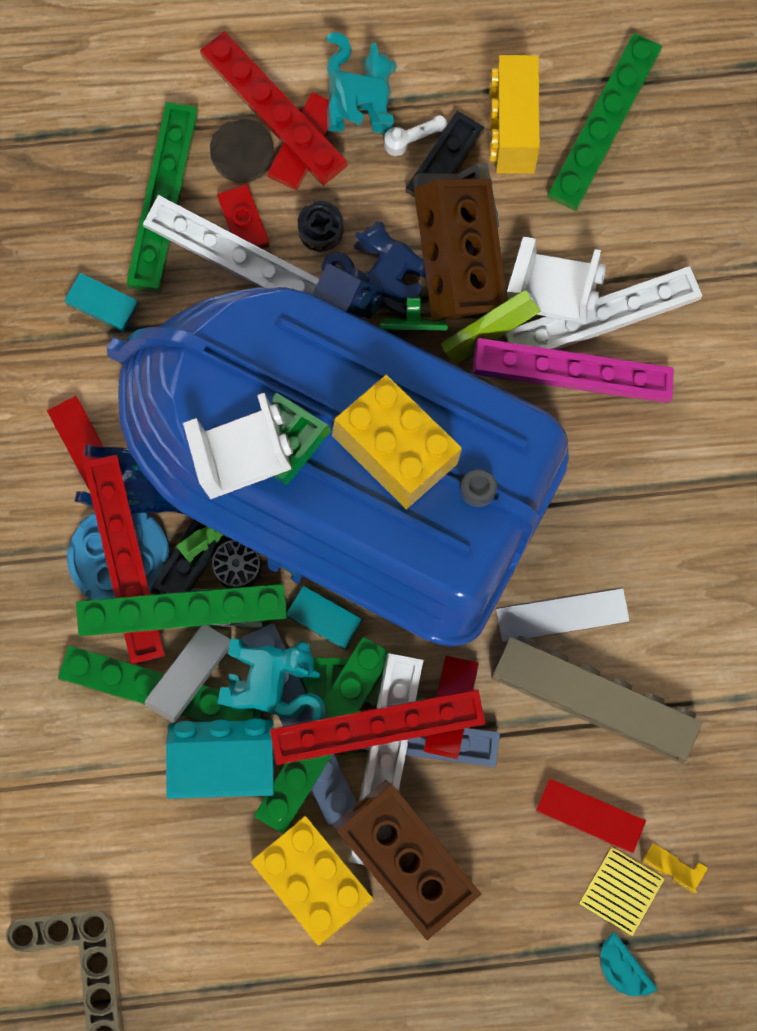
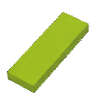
[441,290,541,364]

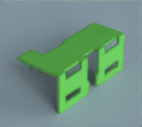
[176,526,223,563]

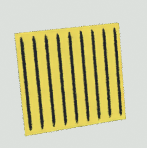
[579,847,665,936]

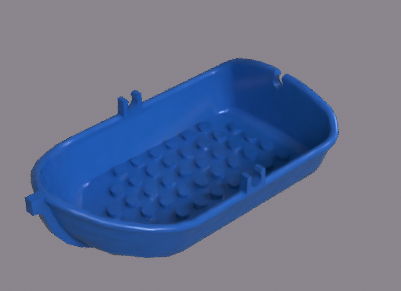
[107,287,569,647]

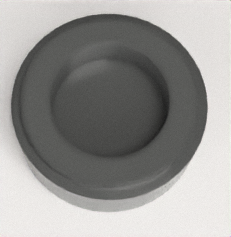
[460,469,497,507]

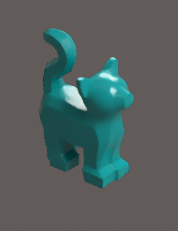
[326,32,397,134]
[217,638,325,721]

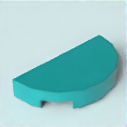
[600,931,658,996]

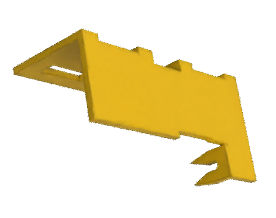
[642,843,708,894]

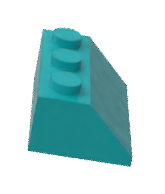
[166,718,275,799]

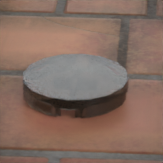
[210,118,275,183]

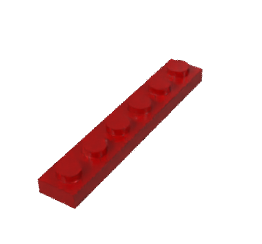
[200,31,348,186]
[83,455,165,664]
[270,689,485,765]

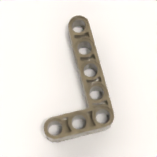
[6,910,124,1031]

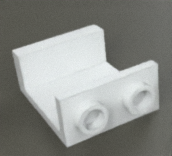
[507,237,606,323]
[183,393,293,499]

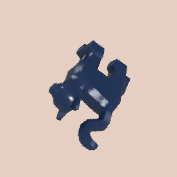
[321,221,426,319]

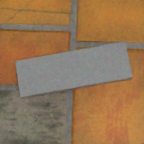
[145,625,231,723]

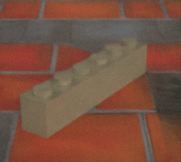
[492,636,703,764]

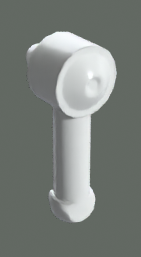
[384,115,448,156]

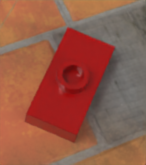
[217,184,270,249]

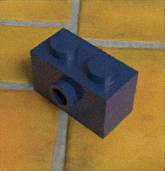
[313,263,385,319]

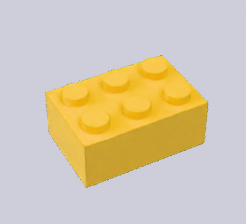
[489,55,540,174]
[332,375,462,510]
[251,816,374,947]

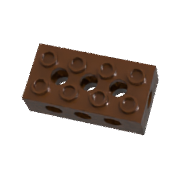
[414,179,508,321]
[332,779,481,941]

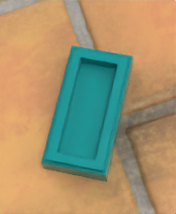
[64,273,139,332]
[286,586,362,650]

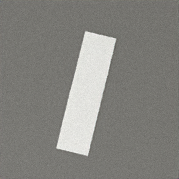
[496,588,630,642]

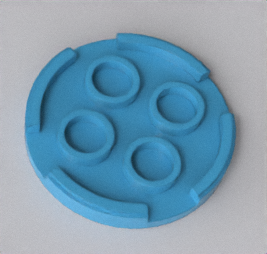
[67,508,170,600]

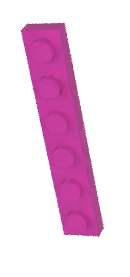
[473,338,674,403]

